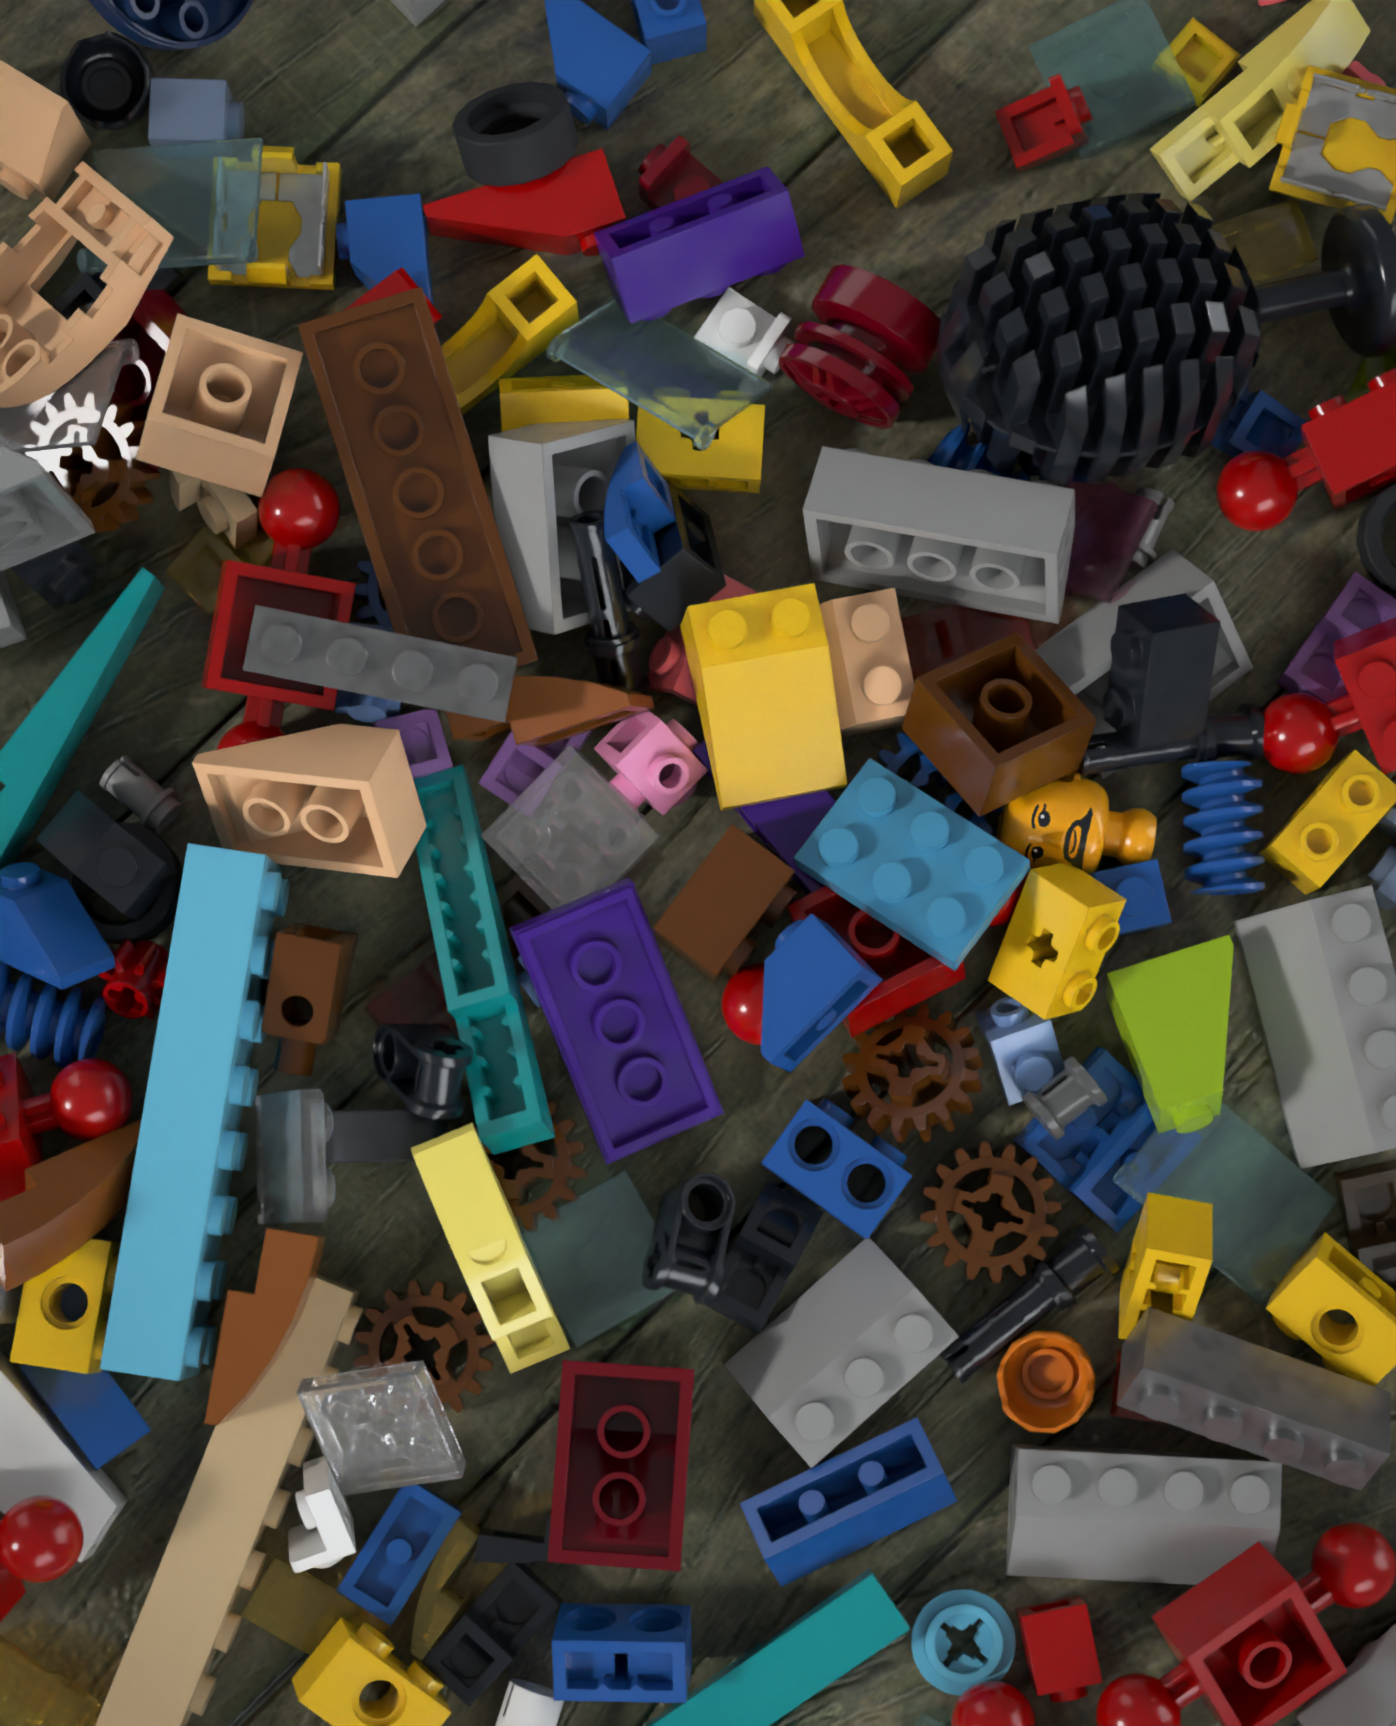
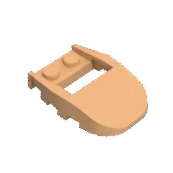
[0,161,174,408]

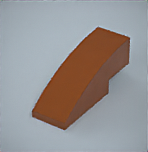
[446,676,655,747]
[0,1119,142,1292]
[204,1228,326,1426]

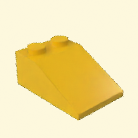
[680,583,847,811]

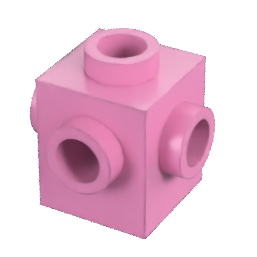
[593,711,708,816]

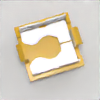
[1269,65,1396,225]
[208,145,342,290]

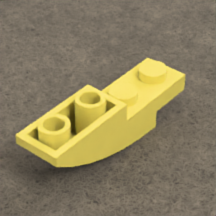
[1150,0,1371,202]
[411,1123,570,1374]

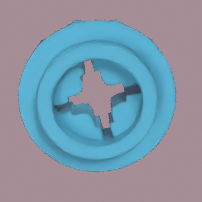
[911,1588,1016,1696]

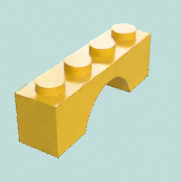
[753,0,953,209]
[441,254,580,416]

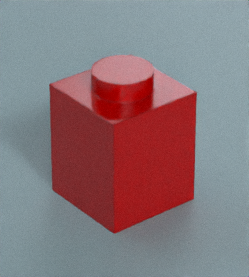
[1015,1596,1103,1703]

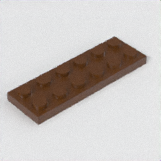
[297,286,538,667]

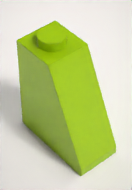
[1106,935,1234,1134]

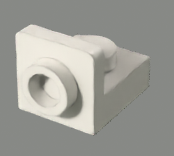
[694,287,795,385]
[288,1455,356,1573]

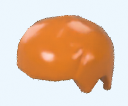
[997,1330,1096,1433]

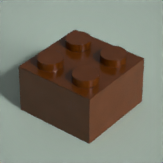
[902,632,1097,817]
[653,824,797,984]

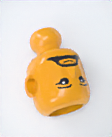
[996,770,1157,874]

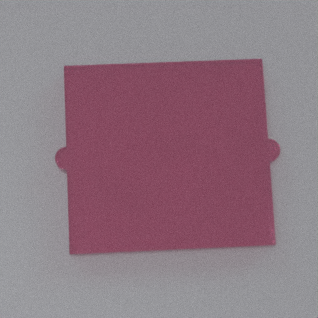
[1062,476,1158,604]

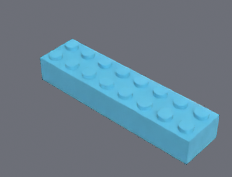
[100,843,290,1381]

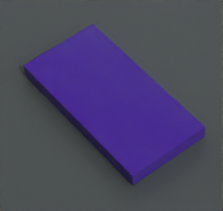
[509,877,724,1164]

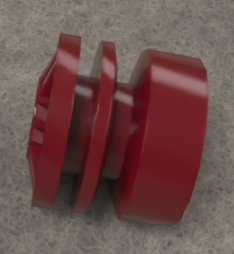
[778,264,940,429]

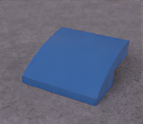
[1013,1046,1202,1233]

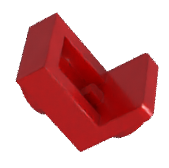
[994,73,1093,173]

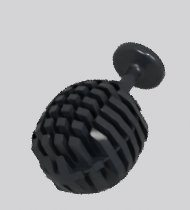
[936,193,1396,486]

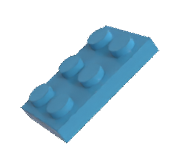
[794,758,1030,971]

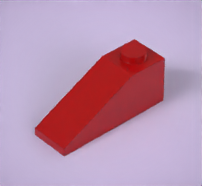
[422,148,626,256]

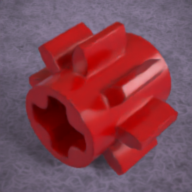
[98,939,169,1019]

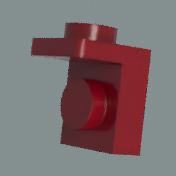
[638,135,724,210]

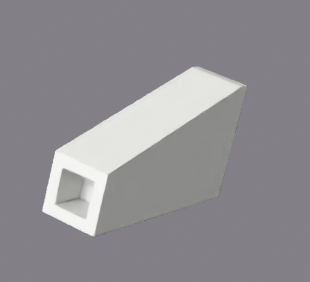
[0,1351,128,1563]

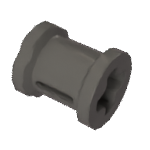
[1021,1056,1108,1141]

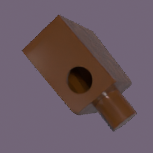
[262,922,358,1076]

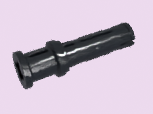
[569,510,651,695]
[1077,703,1265,777]
[940,1224,1120,1384]

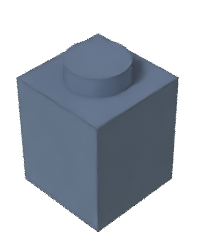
[148,78,244,161]

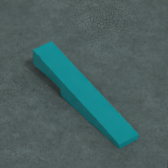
[0,567,165,870]
[414,764,556,1155]
[644,1568,911,1726]

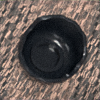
[60,31,155,130]

